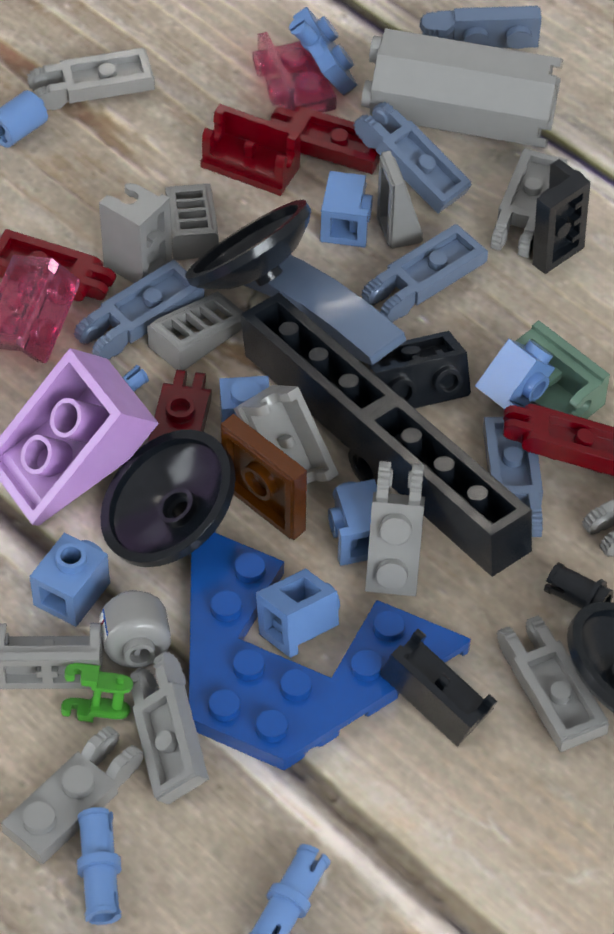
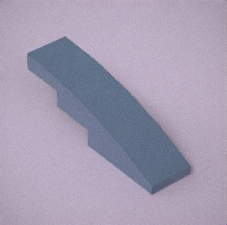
[244,255,406,365]

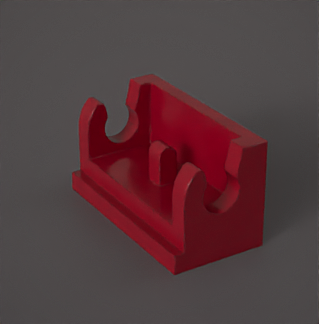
[200,104,301,196]

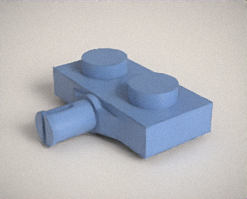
[289,7,357,95]

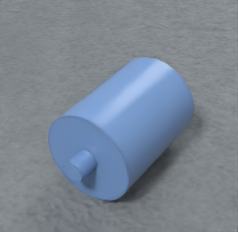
[0,90,48,148]

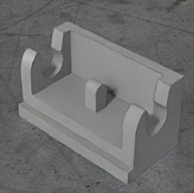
[99,183,172,283]
[233,385,339,493]
[0,623,103,689]

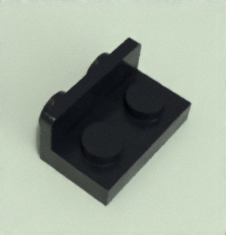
[532,159,591,274]
[359,331,471,409]

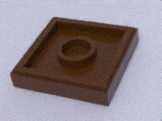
[221,414,307,541]

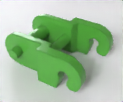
[61,663,133,722]

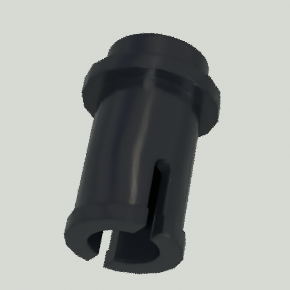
[544,562,614,609]

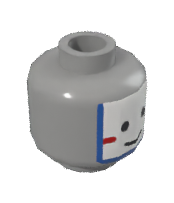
[100,590,171,668]

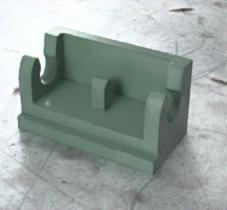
[516,320,610,419]

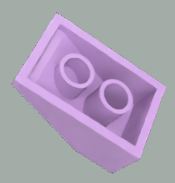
[0,348,159,526]

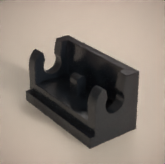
[380,629,498,747]

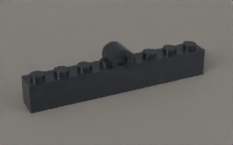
[240,292,532,577]

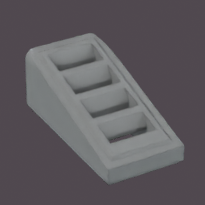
[377,151,423,249]
[165,184,219,260]
[147,291,243,370]

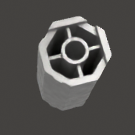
[361,28,563,148]

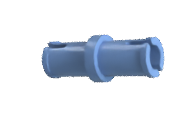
[77,807,122,925]
[249,844,331,934]

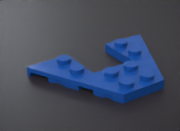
[189,532,471,771]

